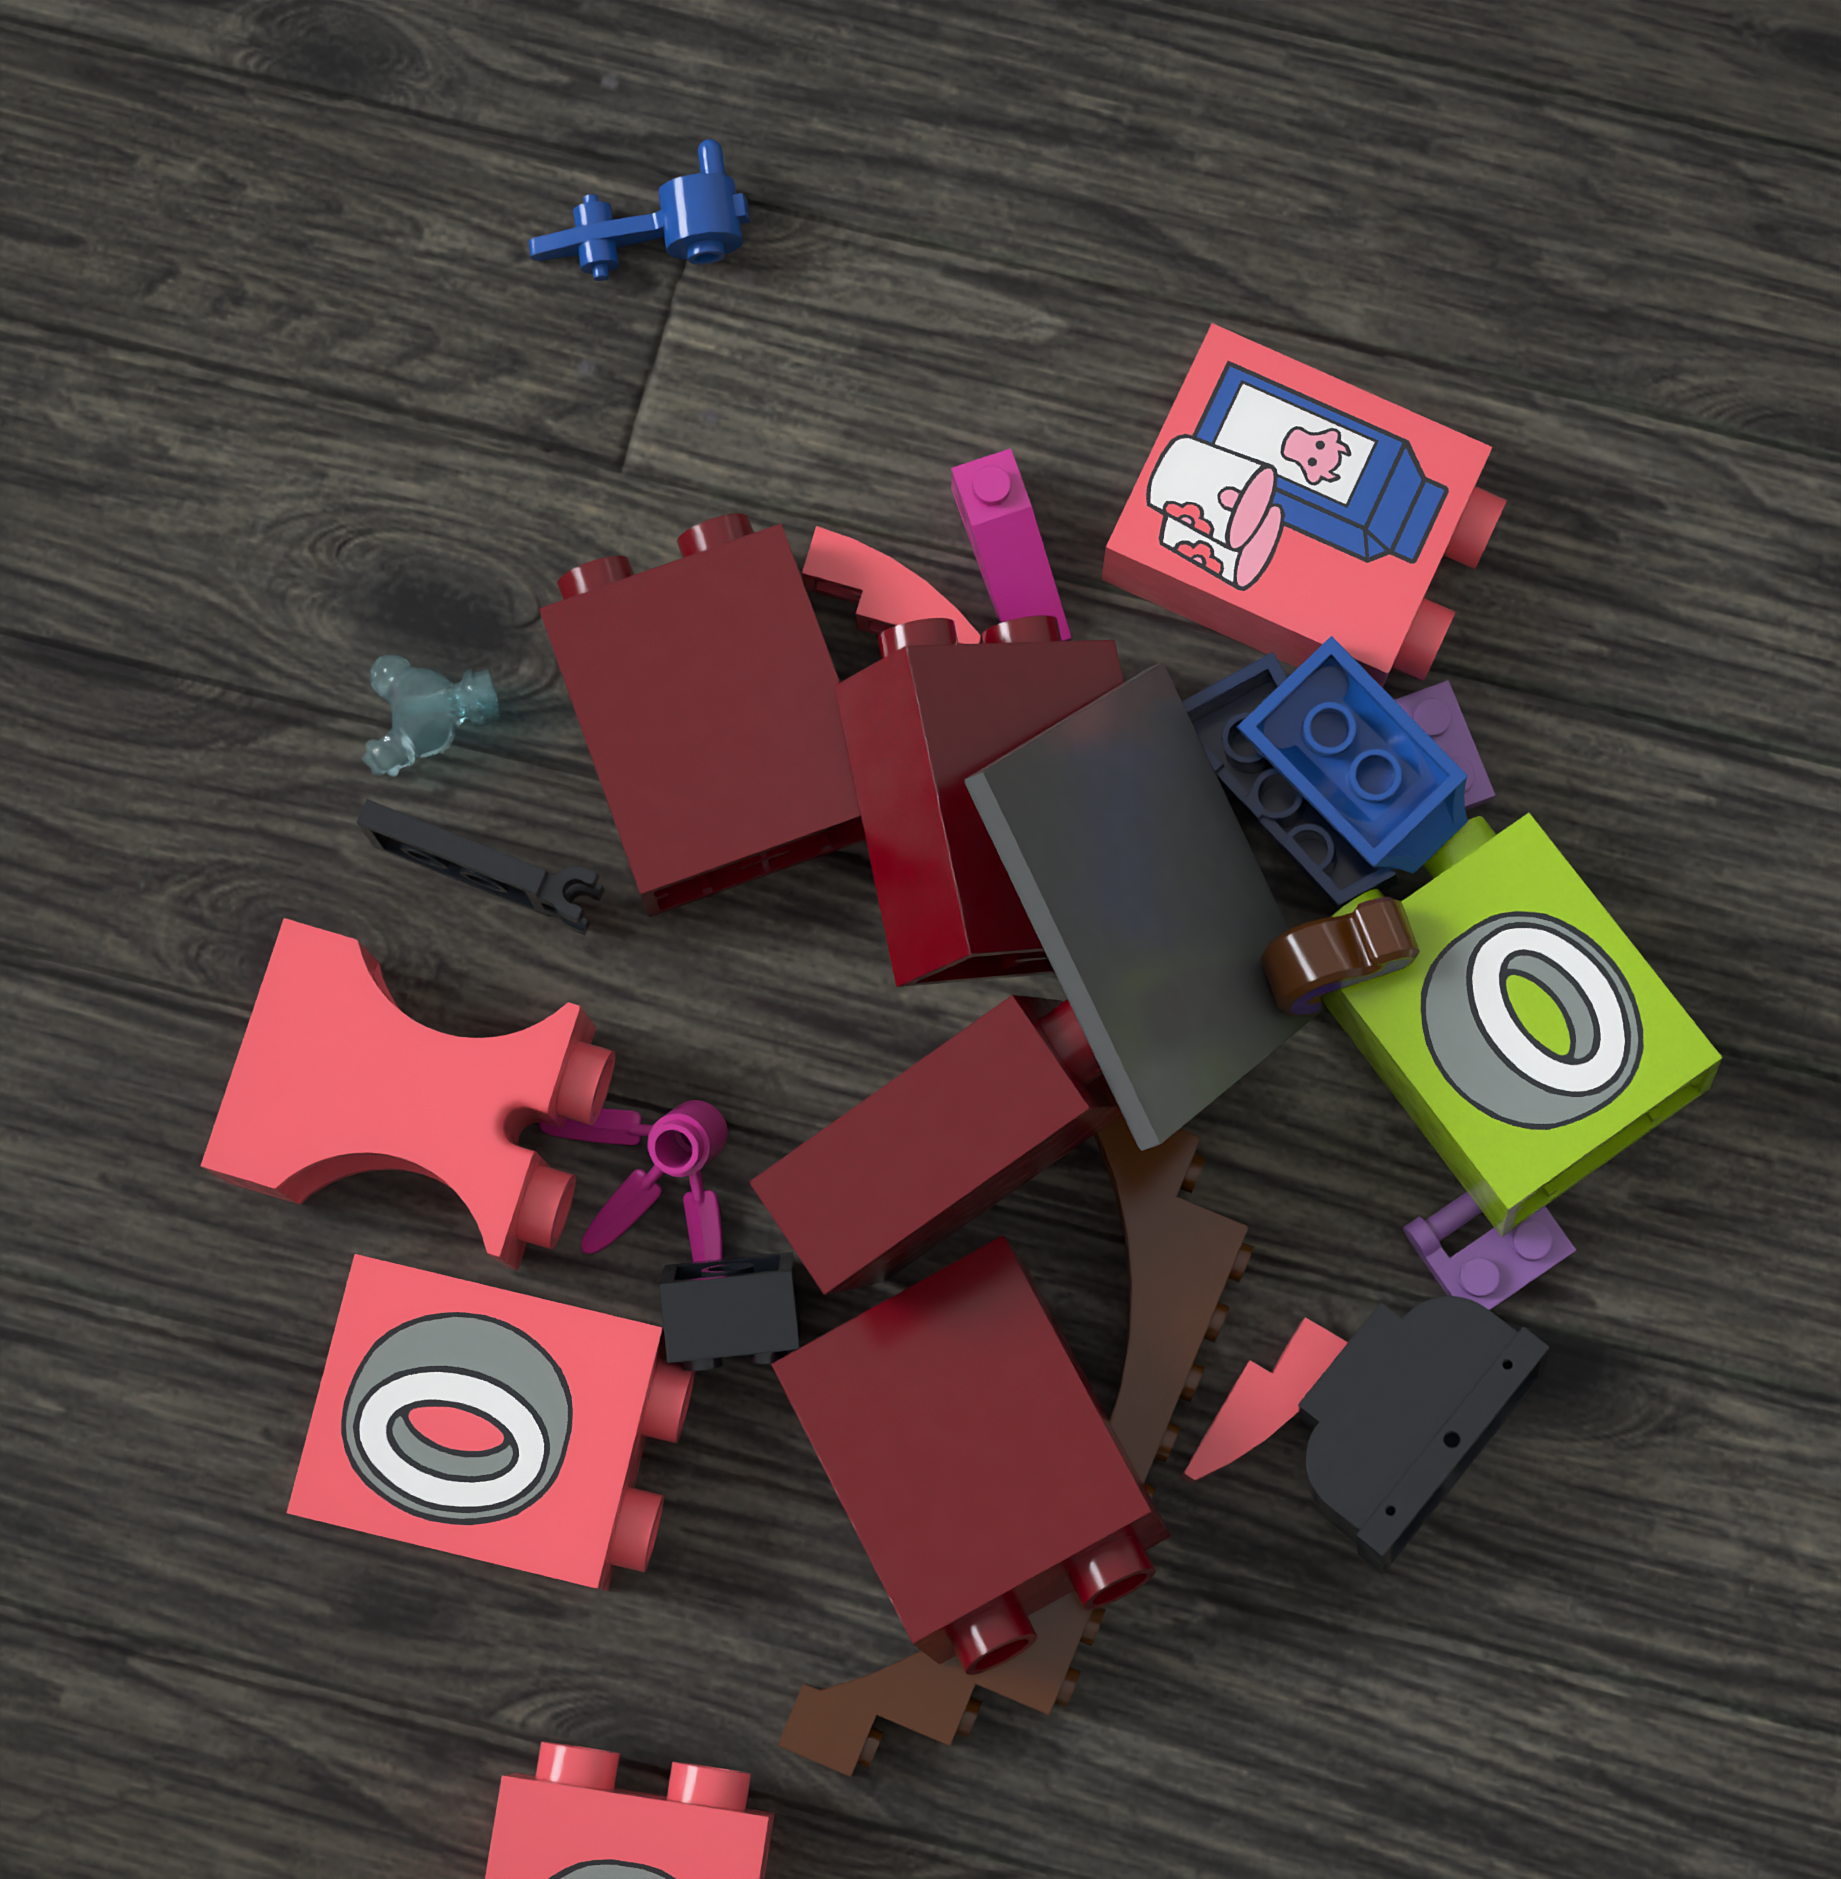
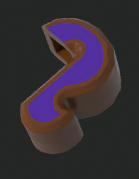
[1260,897,1420,1017]

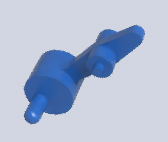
[528,139,750,281]

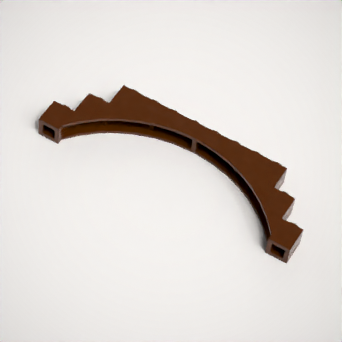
[777,1115,1254,1777]

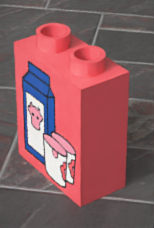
[1102,323,1507,688]

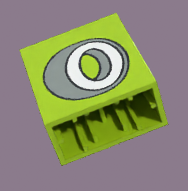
[1320,813,1722,1237]

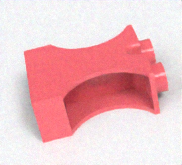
[201,918,615,1271]

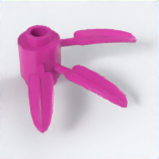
[539,1100,728,1262]

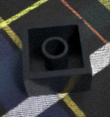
[659,1252,801,1371]

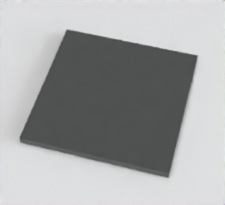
[964,662,1326,1151]

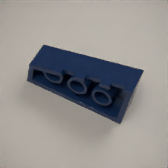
[1182,652,1398,911]

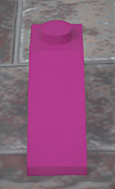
[951,448,1072,641]

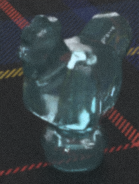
[362,654,500,777]

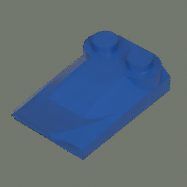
[1237,636,1468,874]

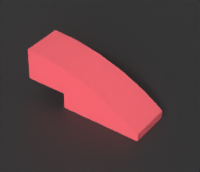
[802,526,981,644]
[1181,1317,1348,1483]

